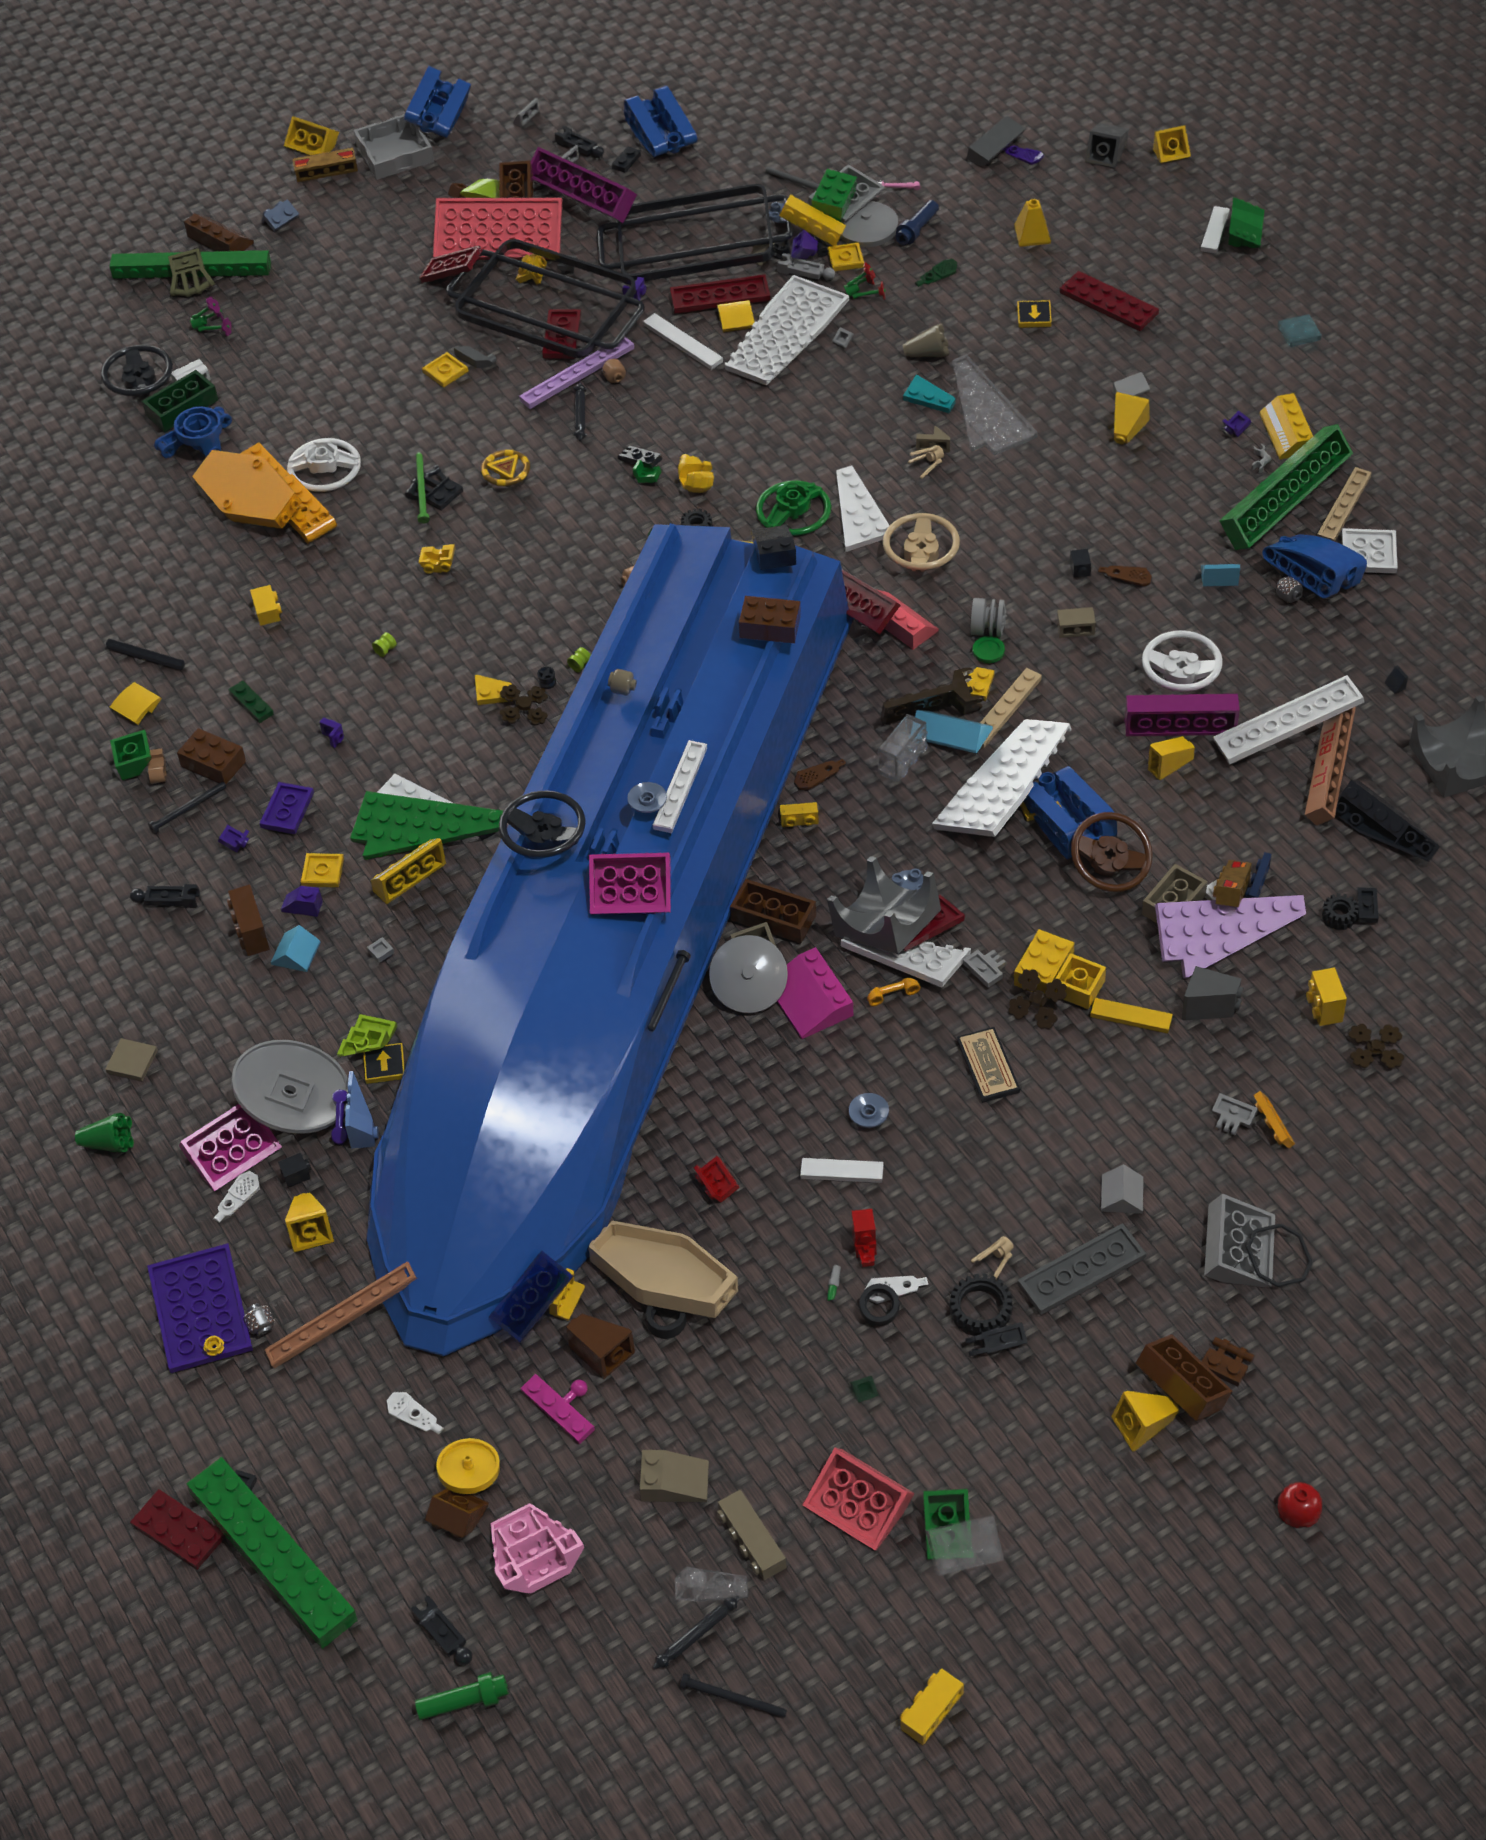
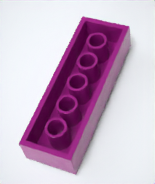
[1125,694,1240,736]

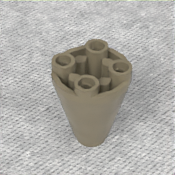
[903,324,950,357]

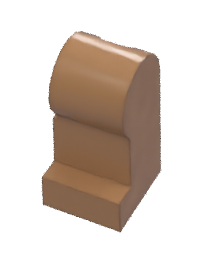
[148,748,167,784]

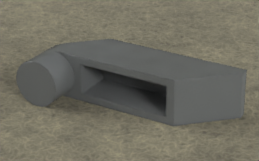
[454,346,497,368]

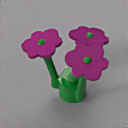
[190,296,232,336]

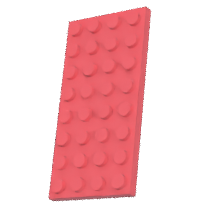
[433,198,562,260]

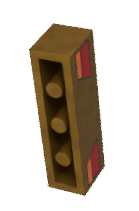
[292,148,358,182]
[1213,860,1252,907]

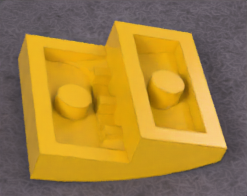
[717,300,754,332]
[110,682,162,725]

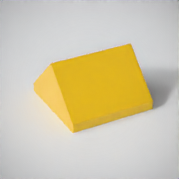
[1153,125,1191,163]

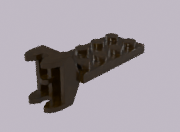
[880,667,984,725]

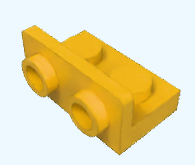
[780,802,819,827]

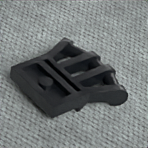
[405,465,463,511]

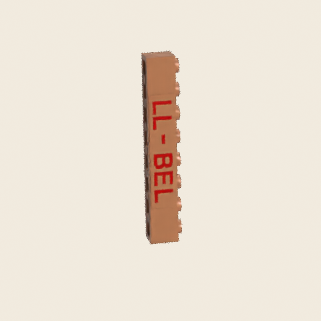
[1305,707,1356,826]

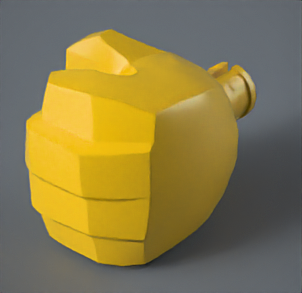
[678,454,714,493]

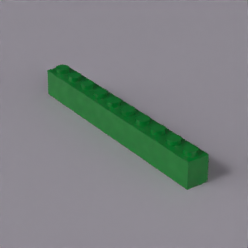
[109,250,271,279]

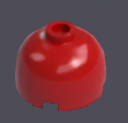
[1277,1482,1322,1528]

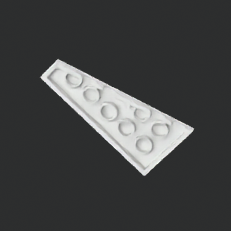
[836,465,893,552]
[841,939,971,987]

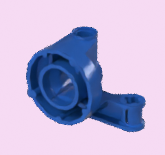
[154,406,232,458]

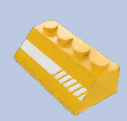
[1260,393,1313,460]
[371,838,446,904]

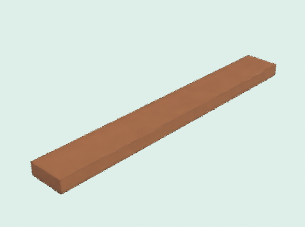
[264,1262,417,1368]

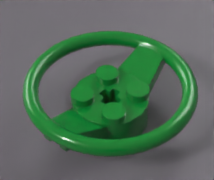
[756,480,831,536]

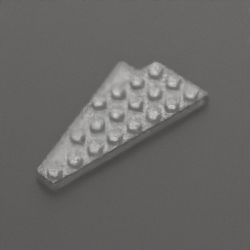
[953,354,1038,456]

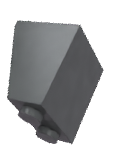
[1085,123,1129,168]
[1182,966,1244,1021]

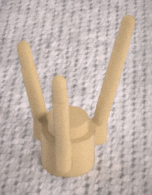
[908,445,944,479]
[971,1236,1014,1279]

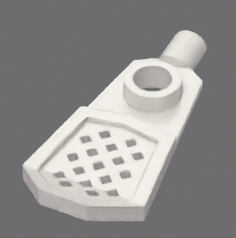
[213,1171,260,1223]
[865,1276,928,1304]

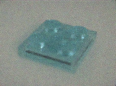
[1278,314,1322,347]

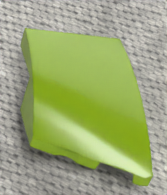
[460,179,499,198]
[337,1014,397,1057]

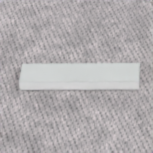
[1201,206,1230,254]
[801,1158,883,1183]

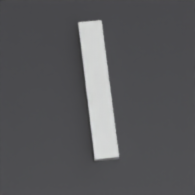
[643,313,723,370]
[653,740,707,833]

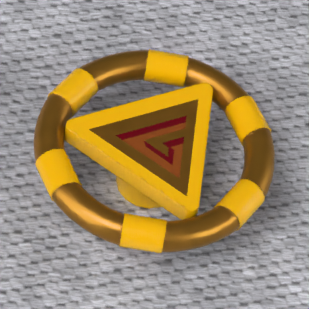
[481,450,530,486]

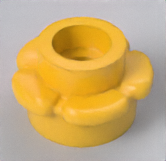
[204,1336,224,1356]

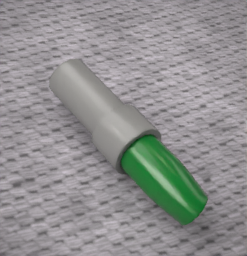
[827,1265,841,1301]

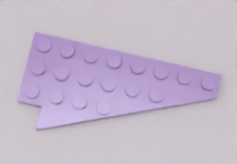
[1155,895,1306,979]

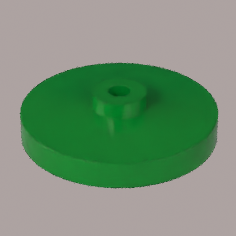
[973,636,1005,663]

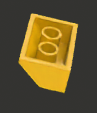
[284,116,339,155]

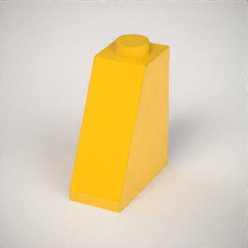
[1148,736,1195,780]

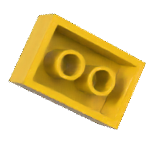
[1014,929,1074,999]

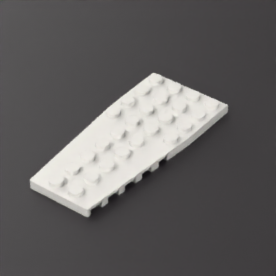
[725,275,849,385]
[932,719,1072,837]

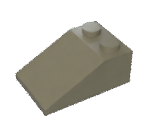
[640,1450,709,1502]

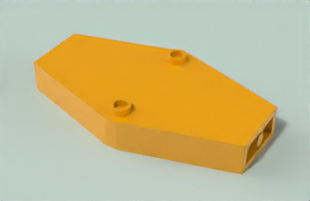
[192,450,303,529]

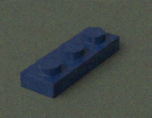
[1245,852,1272,898]

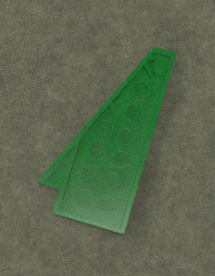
[350,791,503,860]

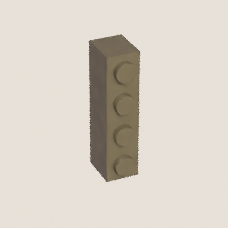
[717,1489,787,1581]

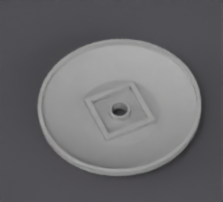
[231,1040,349,1133]

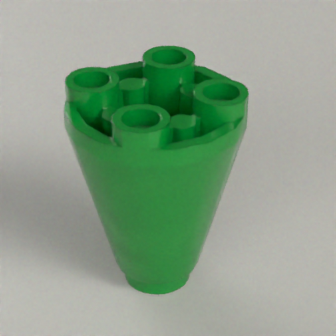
[75,1113,134,1153]

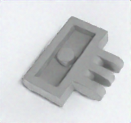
[963,950,1007,988]
[1212,1093,1258,1135]

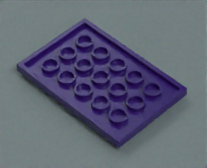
[147,1243,253,1373]

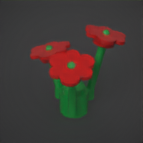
[844,262,886,300]

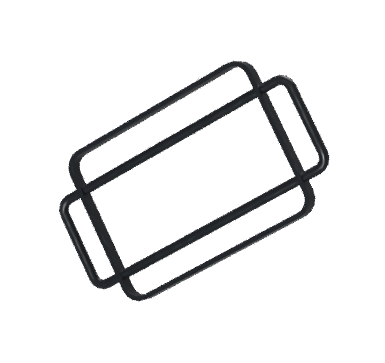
[597,184,794,282]
[446,239,645,358]

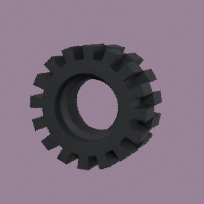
[681,508,712,527]
[1322,893,1359,930]

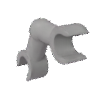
[1252,443,1271,474]

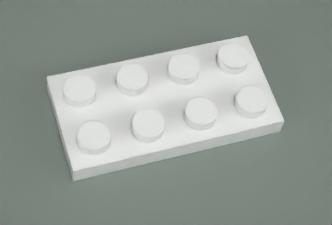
[377,774,452,803]

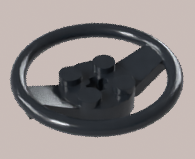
[101,345,173,397]
[499,790,586,858]

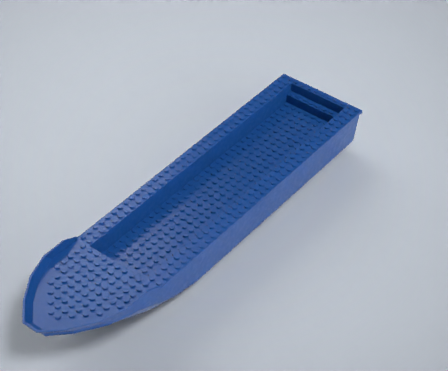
[367,524,854,1356]

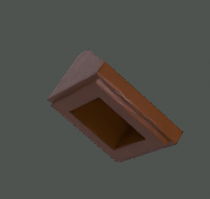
[448,183,467,198]

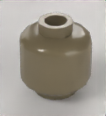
[608,669,637,696]

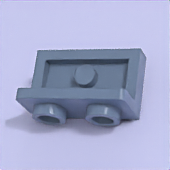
[261,199,299,232]

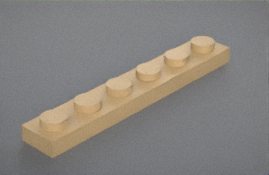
[1317,467,1372,541]
[980,668,1042,749]

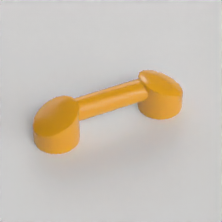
[867,978,921,1006]

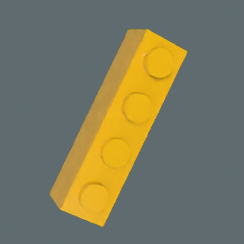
[779,194,846,247]

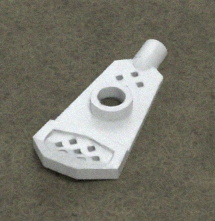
[387,1392,444,1435]

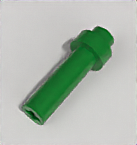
[415,1672,509,1720]

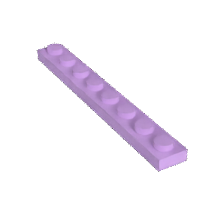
[519,337,634,409]

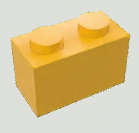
[250,585,282,626]

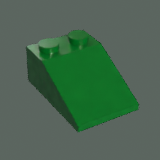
[923,1489,972,1559]

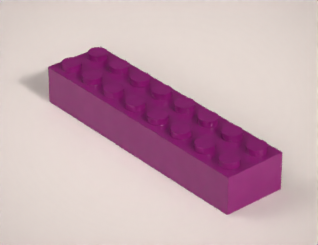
[531,147,637,223]

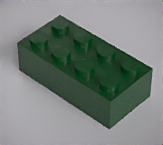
[142,370,218,432]

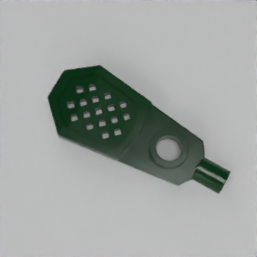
[915,258,957,287]

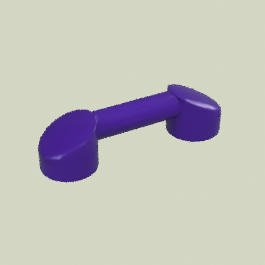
[331,1089,348,1145]

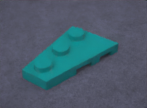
[903,374,956,413]

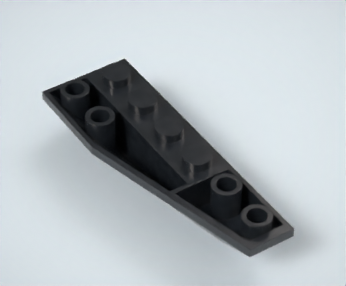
[1335,779,1441,862]

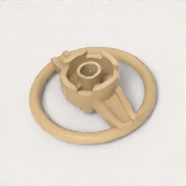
[883,513,960,572]

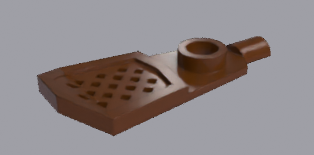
[1098,565,1152,586]
[795,759,846,790]

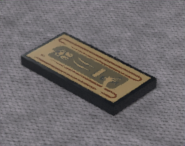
[957,1027,1020,1103]

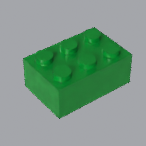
[811,169,857,222]

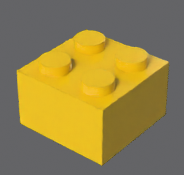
[1055,953,1106,1009]
[1306,967,1347,1026]

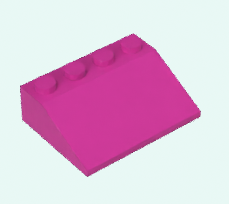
[589,853,671,915]
[777,947,854,1039]
[179,1104,282,1192]

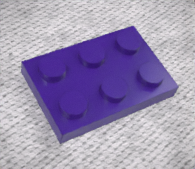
[259,782,314,834]

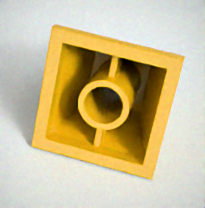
[1014,199,1051,247]
[1114,392,1150,444]
[285,1193,334,1252]
[1111,1391,1179,1452]

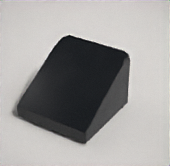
[1385,665,1408,694]

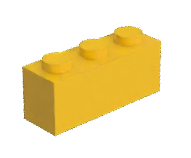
[900,1668,964,1745]

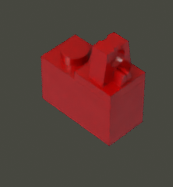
[851,1208,877,1267]

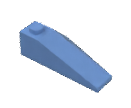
[345,1071,379,1149]

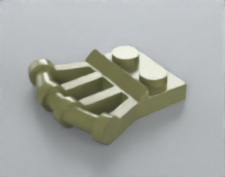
[168,248,215,298]

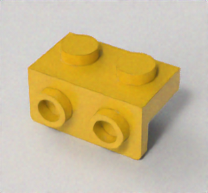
[516,254,547,284]
[547,1268,585,1321]

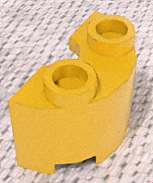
[418,544,455,574]

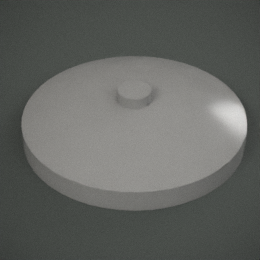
[840,201,898,247]
[709,935,788,1014]

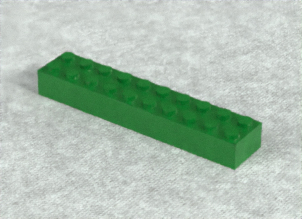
[1219,424,1353,550]
[186,1457,358,1649]

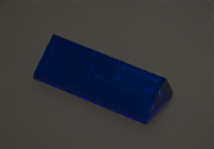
[489,1250,573,1343]

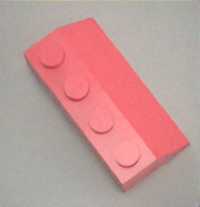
[878,590,939,650]

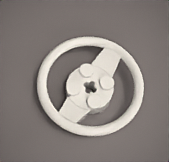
[287,438,361,492]
[1142,631,1223,692]

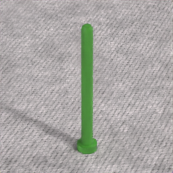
[416,453,430,523]

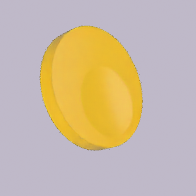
[436,1438,500,1494]

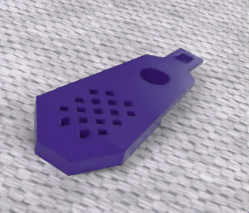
[1003,146,1044,165]

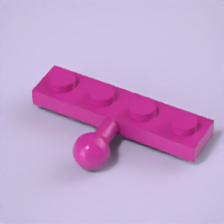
[520,1374,595,1444]

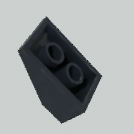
[751,525,796,570]

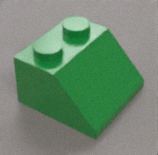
[110,730,152,780]

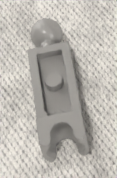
[777,253,835,280]

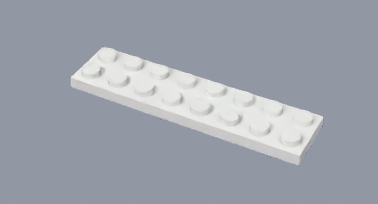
[1213,675,1364,764]

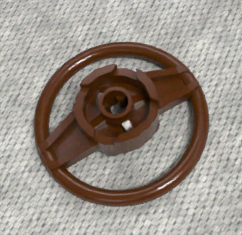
[1071,812,1153,892]

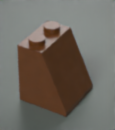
[566,1314,635,1379]

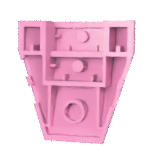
[491,1503,584,1594]

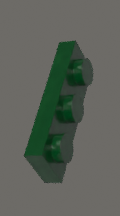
[228,680,274,724]

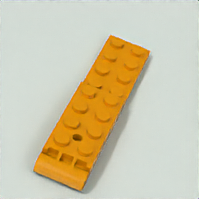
[239,443,337,544]

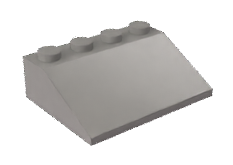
[808,164,885,222]
[1204,1194,1275,1288]

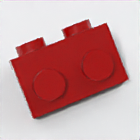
[693,1156,740,1202]

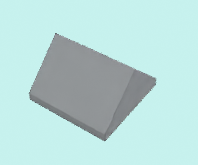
[1101,1164,1143,1214]

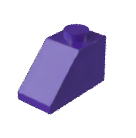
[791,230,818,260]
[281,886,323,917]

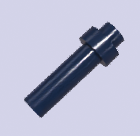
[895,200,939,245]

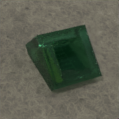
[850,1375,879,1403]

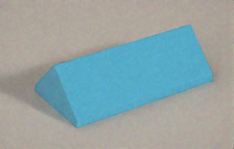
[911,710,993,754]

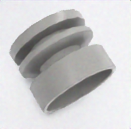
[971,598,1006,637]

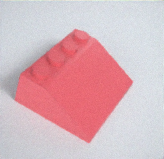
[803,1447,915,1551]

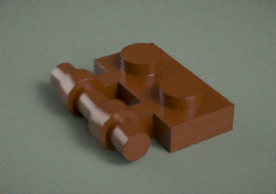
[1201,1337,1255,1387]

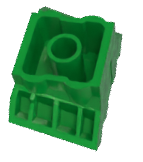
[1228,197,1265,248]

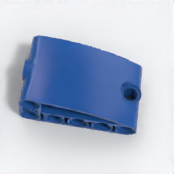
[404,66,471,138]
[624,86,698,157]
[1262,534,1367,598]
[1023,766,1117,859]

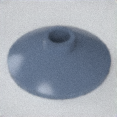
[628,782,667,813]
[849,1093,889,1128]

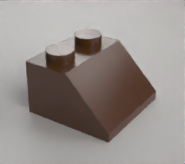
[425,1488,489,1538]

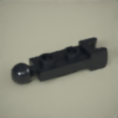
[555,126,604,158]
[130,884,200,908]
[411,1596,473,1665]

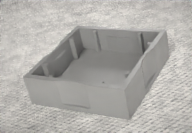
[353,114,434,180]

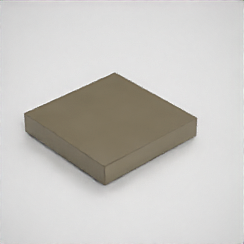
[105,1038,158,1081]

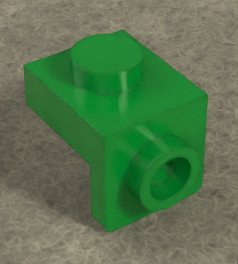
[633,460,662,483]

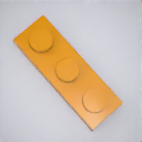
[1253,1091,1295,1148]

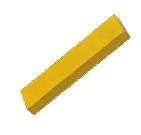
[1091,998,1173,1033]

